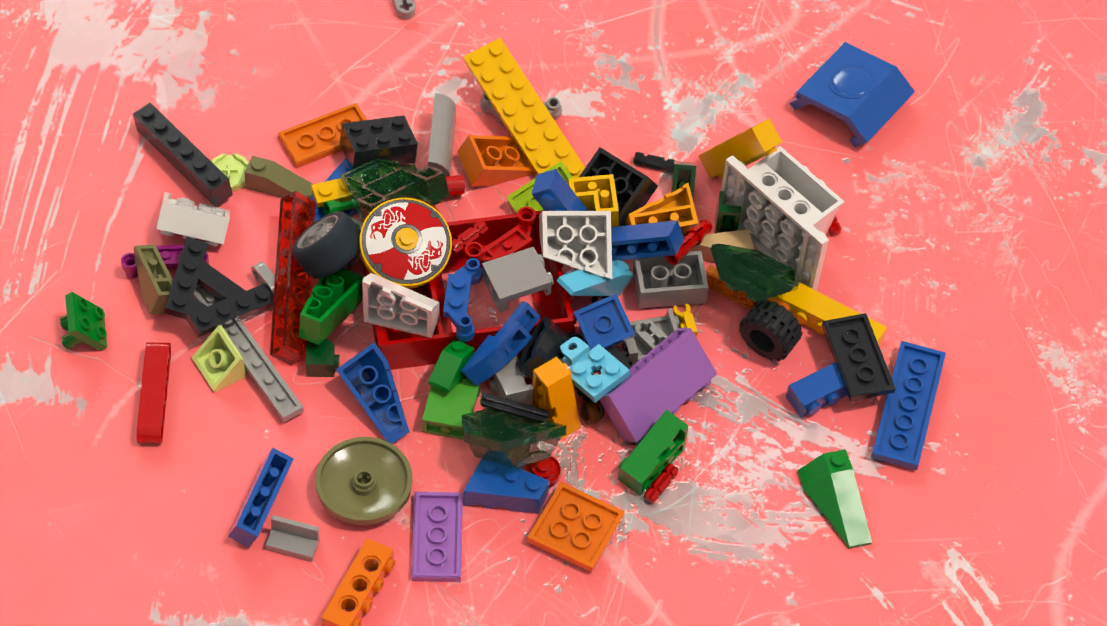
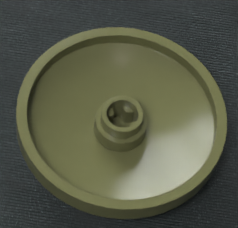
[316,437,412,525]

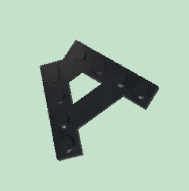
[164,237,277,337]

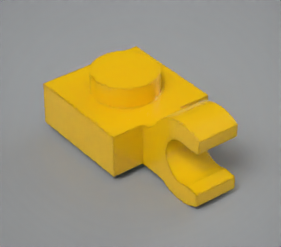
[673,304,698,338]

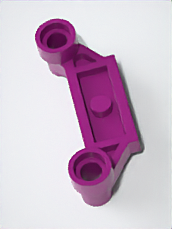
[121,245,209,279]

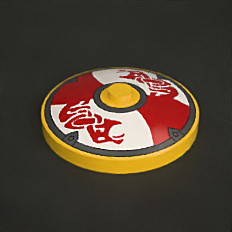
[359,198,452,289]

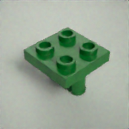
[60,292,107,351]

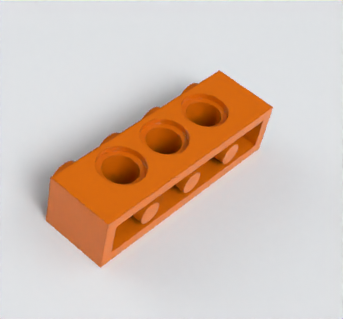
[321,538,396,626]

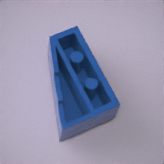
[463,454,550,514]

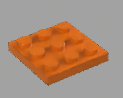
[527,482,625,573]

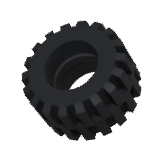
[739,300,803,361]

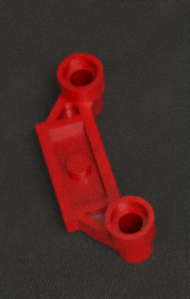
[465,206,536,266]

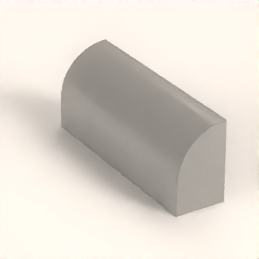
[428,93,456,177]

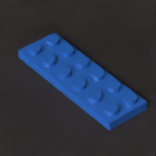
[871,341,946,470]

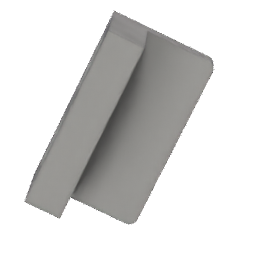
[265,515,320,562]

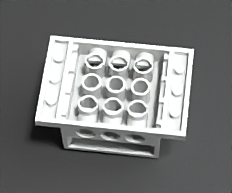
[721,146,845,291]

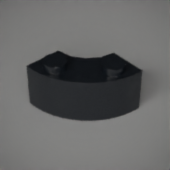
[519,316,568,380]

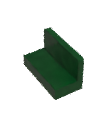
[714,191,741,233]

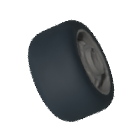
[292,211,361,279]

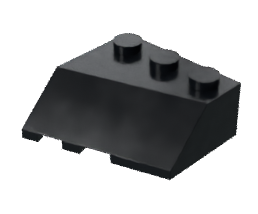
[579,147,658,227]

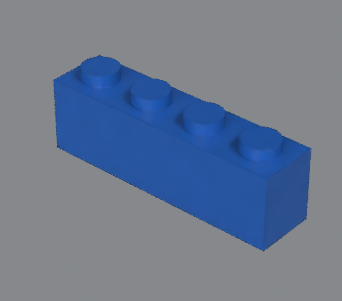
[532,169,588,211]
[611,220,684,261]
[786,363,848,418]
[228,448,294,548]

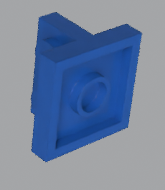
[574,294,635,350]

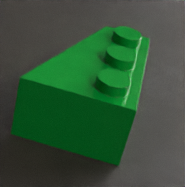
[618,410,689,496]

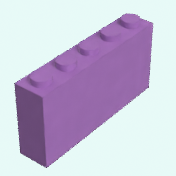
[599,328,717,443]

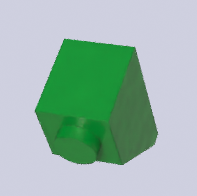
[428,340,475,392]

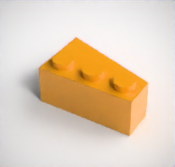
[625,183,699,235]
[532,357,581,441]

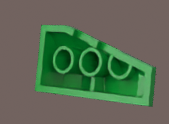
[797,449,872,549]

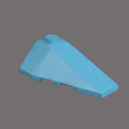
[557,260,634,296]

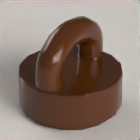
[580,400,604,425]

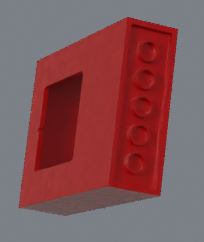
[361,210,577,370]

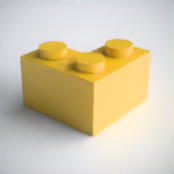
[569,174,619,227]

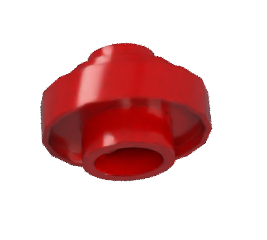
[526,454,561,488]

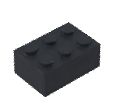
[340,115,418,172]

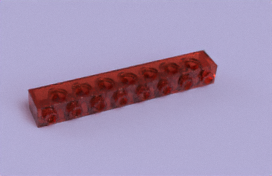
[270,191,316,366]

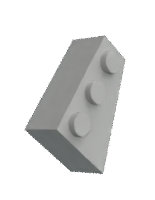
[488,355,534,420]

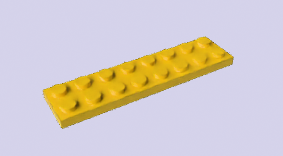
[463,38,585,178]

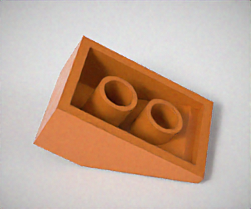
[457,135,536,186]

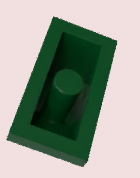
[671,161,696,199]
[305,338,340,377]

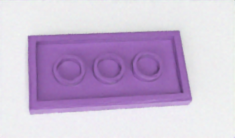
[412,492,463,582]

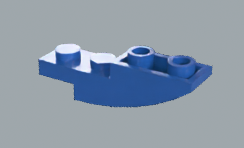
[461,301,541,386]

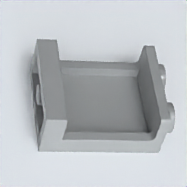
[482,247,554,312]
[621,308,680,366]

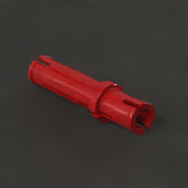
[666,219,712,265]

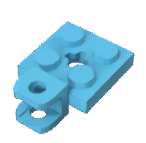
[560,337,631,403]

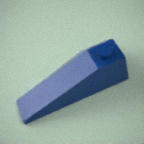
[336,342,410,444]

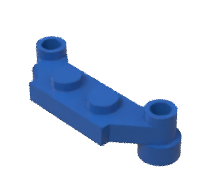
[443,258,482,342]

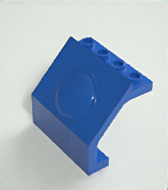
[789,42,915,147]

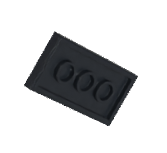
[822,313,896,402]

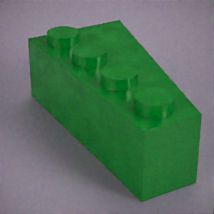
[299,268,365,345]

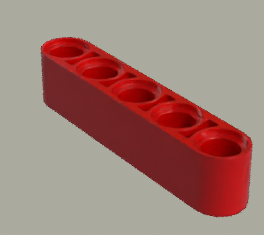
[136,342,171,443]

